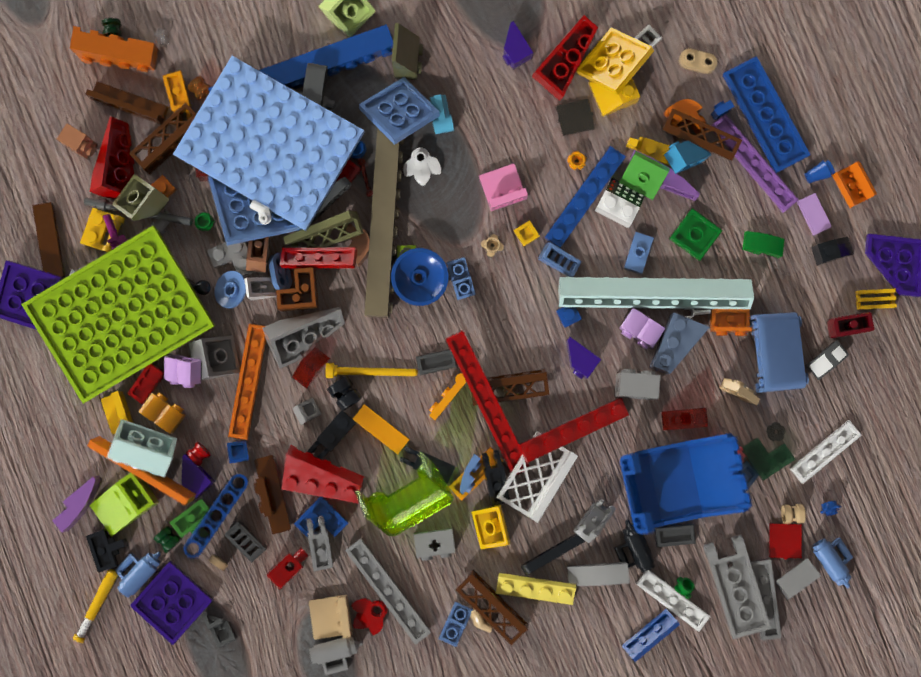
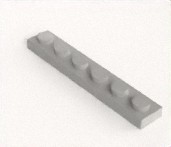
[345,538,431,645]

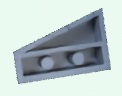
[649,313,710,374]

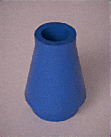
[804,160,835,184]

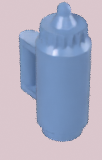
[812,537,853,588]
[115,552,161,598]

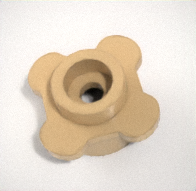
[481,234,504,257]

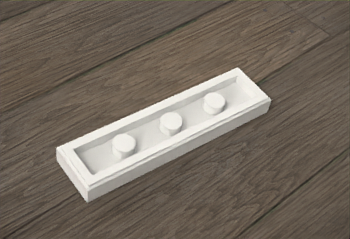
[789,420,862,484]
[636,570,711,632]

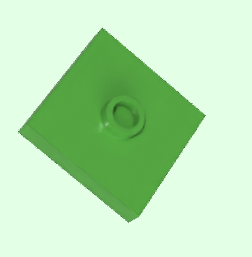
[619,151,670,200]

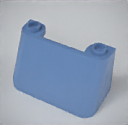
[750,312,809,393]

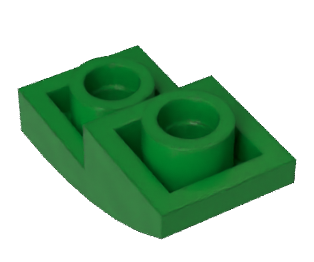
[742,231,785,258]

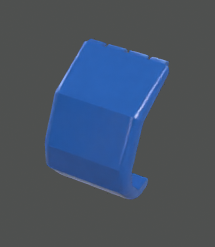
[620,433,753,534]

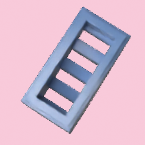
[538,242,582,277]

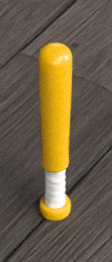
[73,569,118,643]

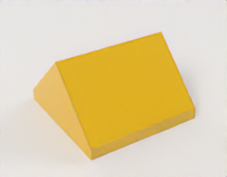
[471,505,511,549]

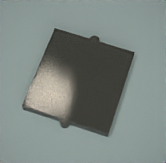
[556,99,595,136]

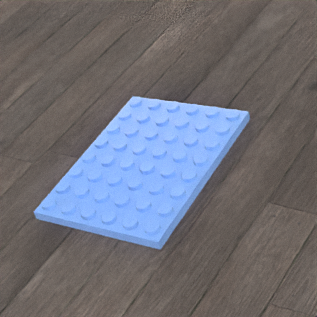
[173,56,365,231]

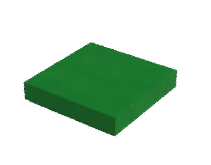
[669,208,723,261]

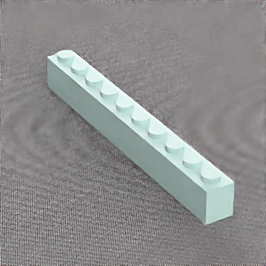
[558,277,754,309]

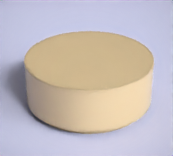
[208,554,228,571]

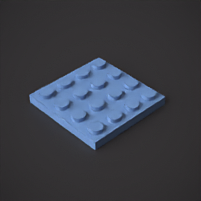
[208,176,302,246]

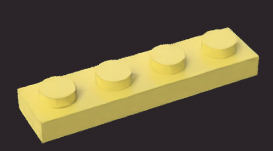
[496,573,576,605]

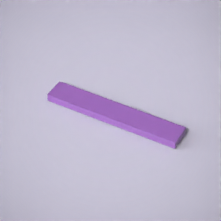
[711,114,799,213]

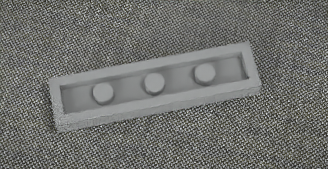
[750,559,782,640]

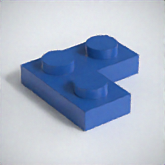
[294,497,349,538]

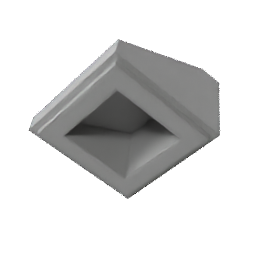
[293,398,321,425]

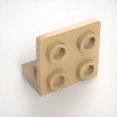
[309,594,353,640]

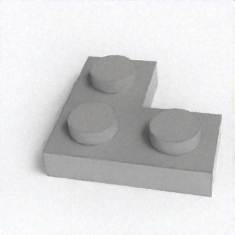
[207,242,256,277]

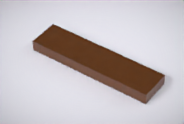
[32,202,65,277]

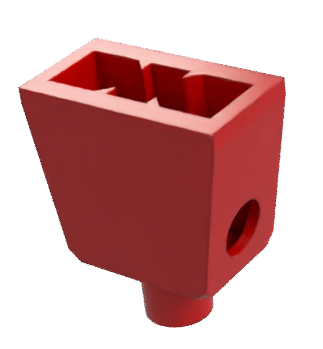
[266,548,309,590]

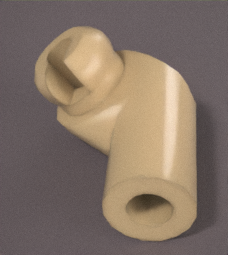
[470,607,493,633]

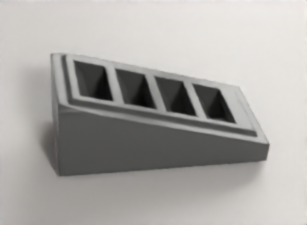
[224,521,266,563]

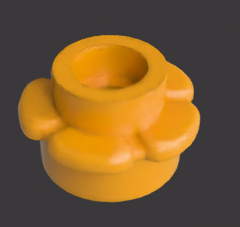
[567,151,586,170]

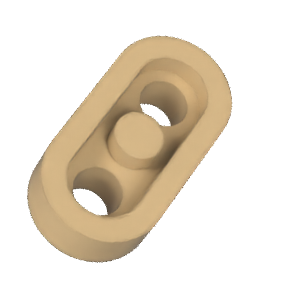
[679,49,717,74]

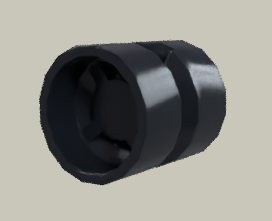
[327,375,363,412]

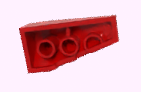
[90,117,135,199]

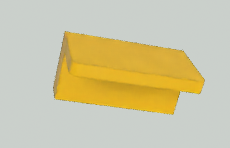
[101,391,133,435]

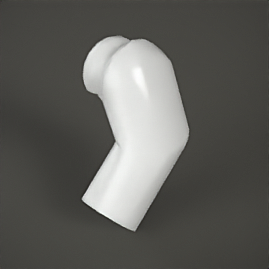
[250,200,272,225]

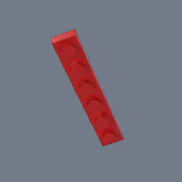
[519,398,629,463]

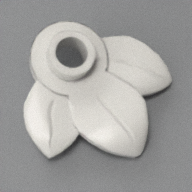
[403,148,441,186]

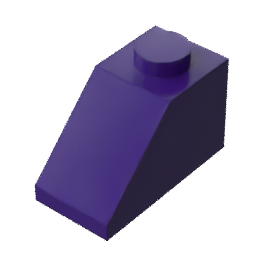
[502,21,533,69]
[566,337,601,379]
[181,454,215,498]

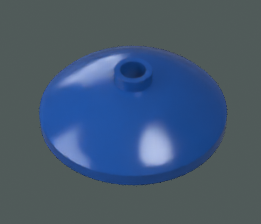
[391,248,449,306]

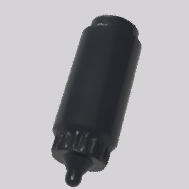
[614,520,655,572]

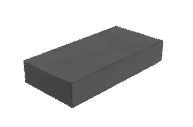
[416,349,457,376]
[654,524,696,547]

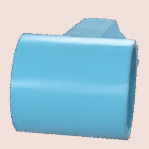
[430,94,454,135]

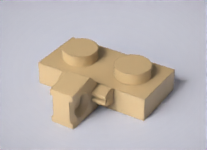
[719,378,760,406]

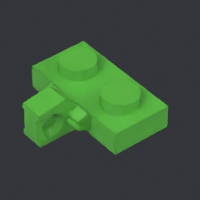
[169,498,213,538]

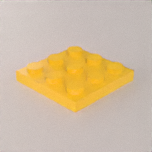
[576,28,654,94]

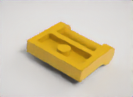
[80,207,125,253]

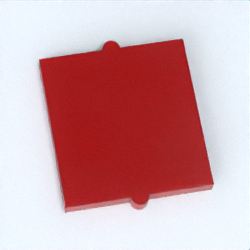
[769,523,802,560]

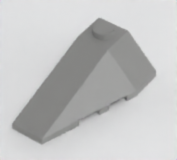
[262,307,345,369]

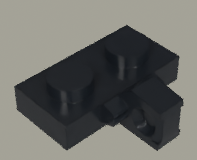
[86,529,128,573]

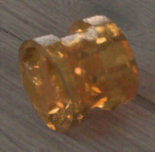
[187,76,211,100]

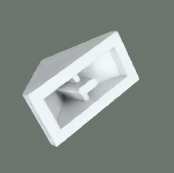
[244,277,277,301]

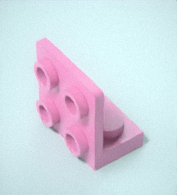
[479,164,528,211]

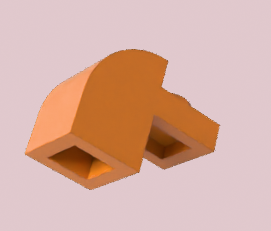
[664,99,706,134]

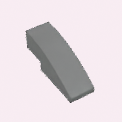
[567,562,630,586]

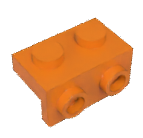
[832,161,877,208]
[710,309,752,336]

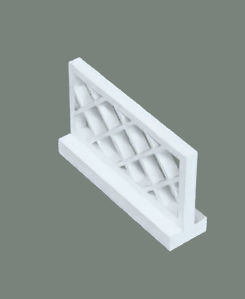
[497,431,578,523]

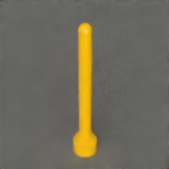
[325,363,418,378]

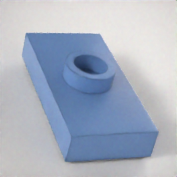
[624,232,654,274]

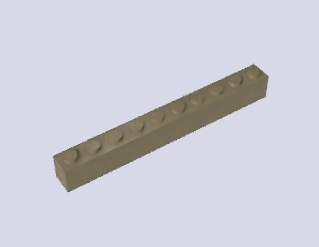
[364,128,404,318]

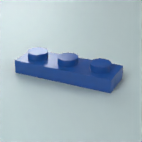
[622,609,680,662]

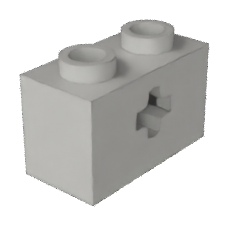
[414,528,456,561]

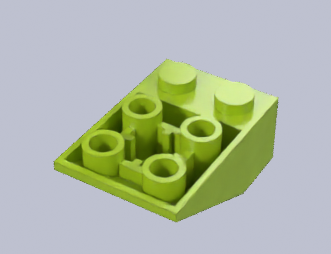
[90,473,160,537]

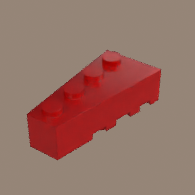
[532,15,598,101]
[281,445,364,503]

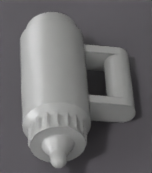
[309,637,364,675]

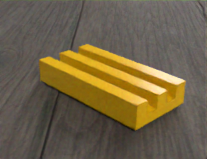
[855,289,897,310]

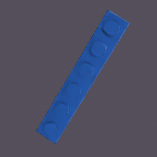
[545,146,626,248]

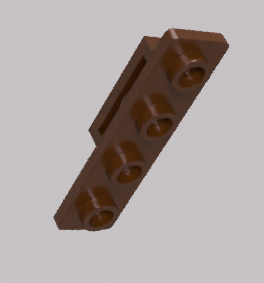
[254,455,291,534]

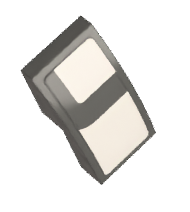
[806,340,849,380]

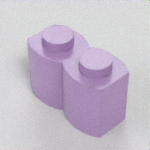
[619,308,665,350]
[164,354,201,388]

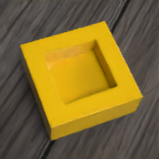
[513,220,540,247]

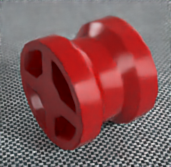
[186,442,211,466]

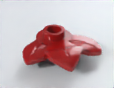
[351,598,387,635]

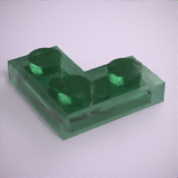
[742,437,796,481]

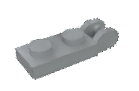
[306,516,333,571]

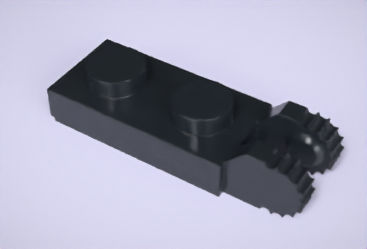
[307,411,356,460]
[399,446,455,484]
[482,450,510,507]

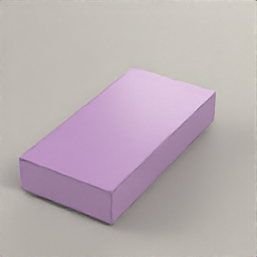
[797,193,832,236]

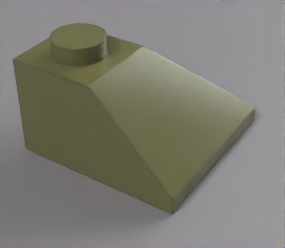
[112,174,169,221]

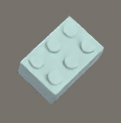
[107,419,177,477]

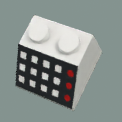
[595,177,645,228]

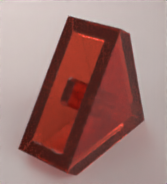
[292,347,330,389]

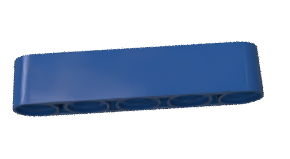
[183,474,248,558]

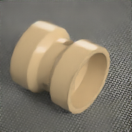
[781,504,806,524]

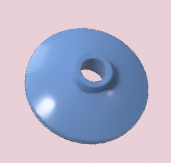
[215,271,246,309]

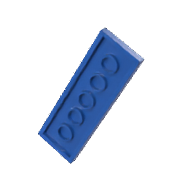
[722,56,811,173]

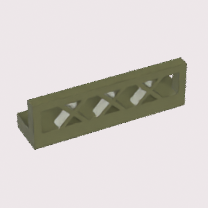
[283,210,364,248]

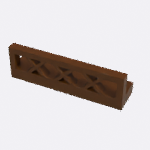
[85,81,168,125]
[129,103,196,175]
[661,109,742,161]
[471,369,550,406]
[456,569,529,646]

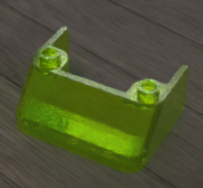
[355,452,454,536]

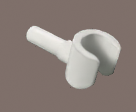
[684,309,711,319]

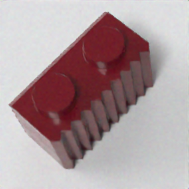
[827,312,875,338]

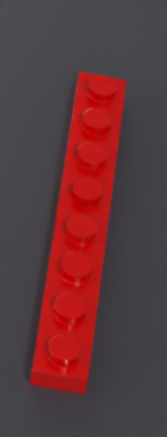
[445,330,530,475]

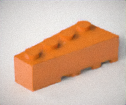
[70,26,158,72]

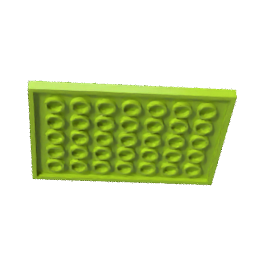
[21,225,216,404]

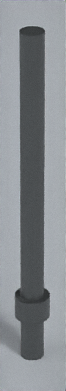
[84,198,193,226]

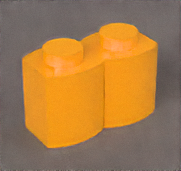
[138,392,186,434]

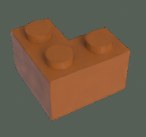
[276,268,319,312]

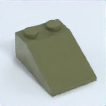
[392,23,423,80]

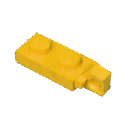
[626,137,671,167]

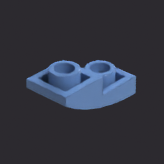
[446,257,476,300]
[460,454,481,494]
[438,602,473,647]

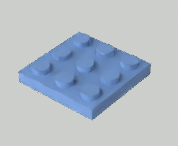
[359,77,439,145]

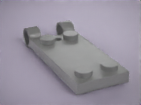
[703,535,771,639]

